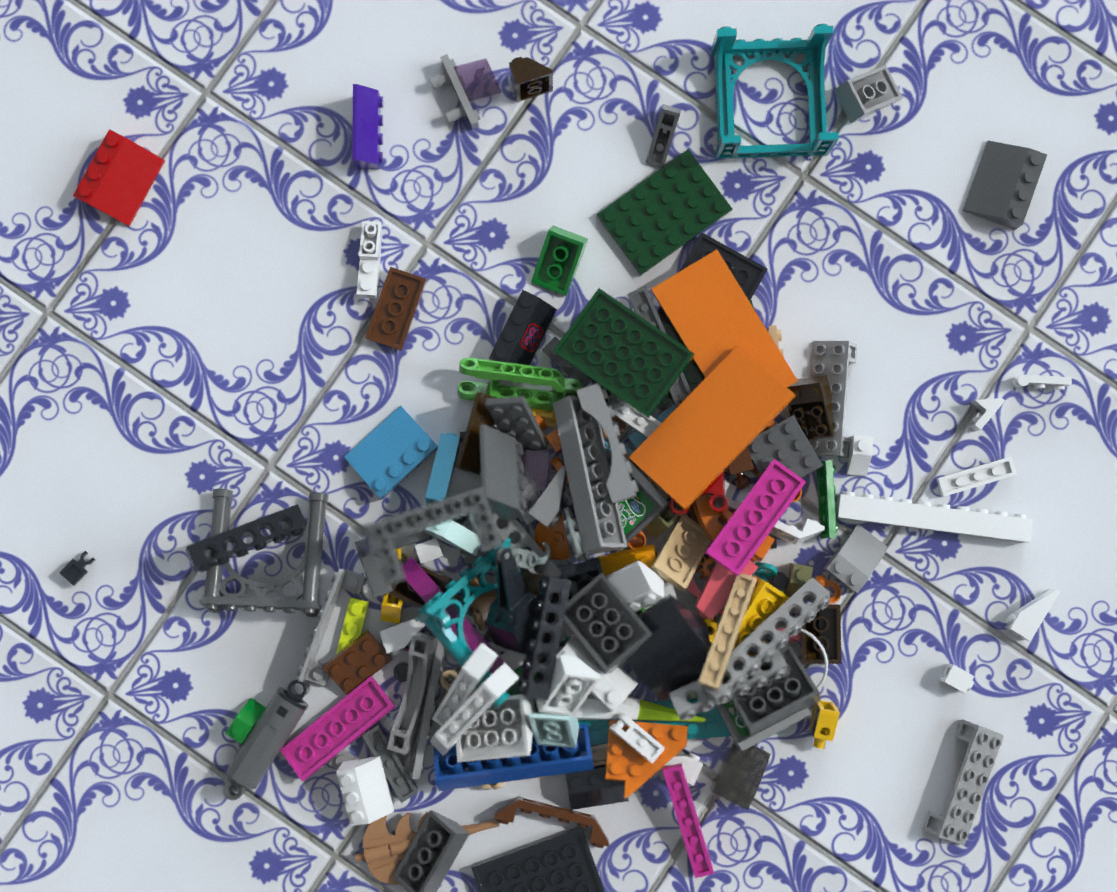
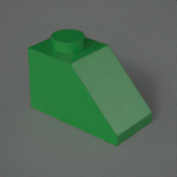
[225,698,266,744]

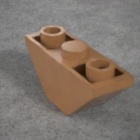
[460,577,497,632]

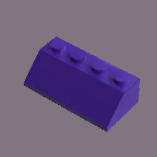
[352,84,384,169]

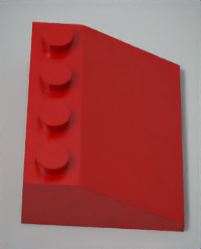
[73,129,165,227]

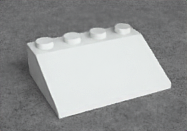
[456,695,535,762]

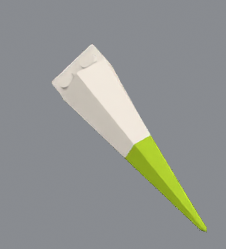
[550,693,706,722]

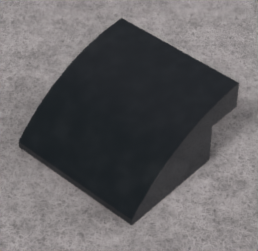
[625,594,712,700]

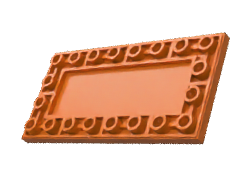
[651,250,798,387]
[629,345,795,510]

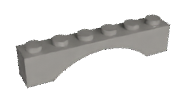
[577,383,639,504]
[387,632,438,754]

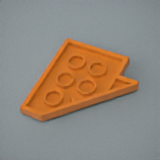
[605,720,687,799]

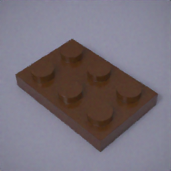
[322,630,393,695]

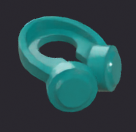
[751,562,777,581]

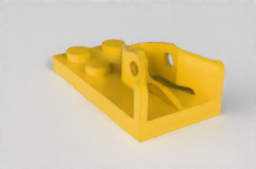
[732,575,790,657]

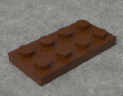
[365,267,427,351]

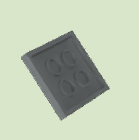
[747,415,823,478]

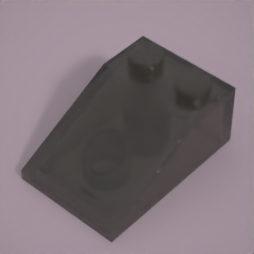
[710,740,771,810]

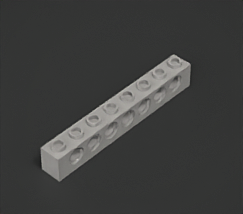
[700,577,830,705]

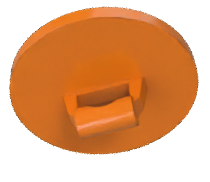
[535,513,580,560]

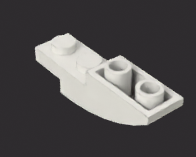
[356,221,382,298]

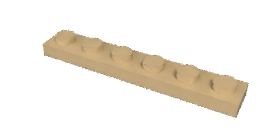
[699,573,757,690]

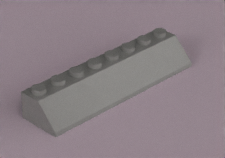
[553,396,627,554]

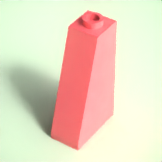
[695,560,758,620]

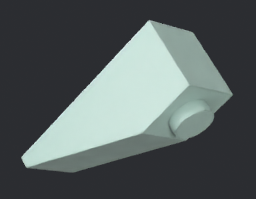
[423,520,480,557]

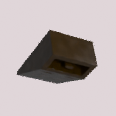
[787,375,834,440]

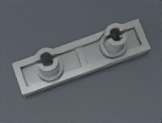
[429,54,481,130]

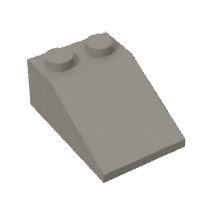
[834,65,903,123]
[822,524,889,593]

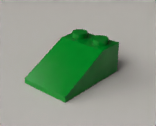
[531,225,588,296]

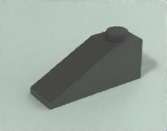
[646,104,681,168]

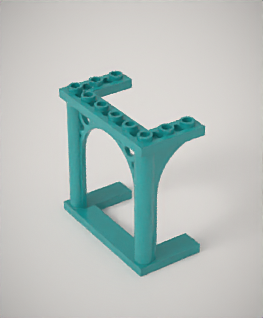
[711,23,839,159]

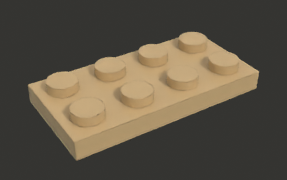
[651,515,711,592]

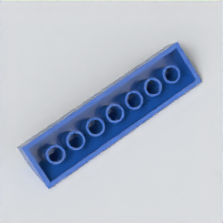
[433,723,594,791]

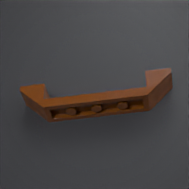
[494,797,609,848]

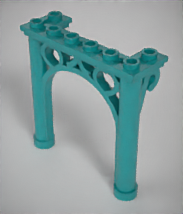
[414,537,573,708]

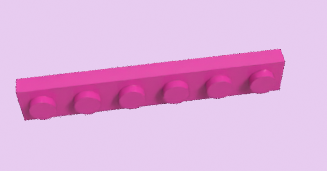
[663,763,714,878]

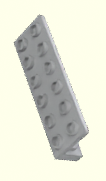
[808,341,857,458]
[297,569,366,686]
[922,719,1004,845]

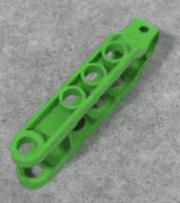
[457,358,583,411]

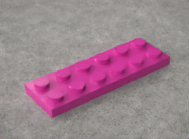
[706,459,806,577]
[280,676,395,782]

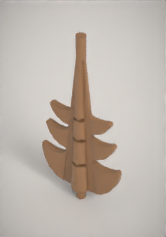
[355,812,500,885]

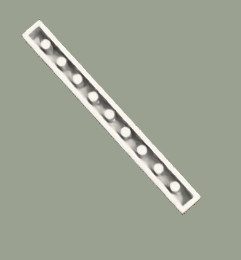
[835,491,1033,542]

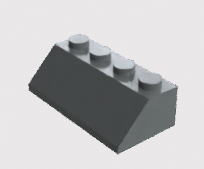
[393,810,469,892]

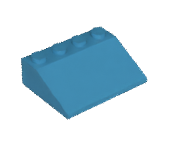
[344,406,438,499]

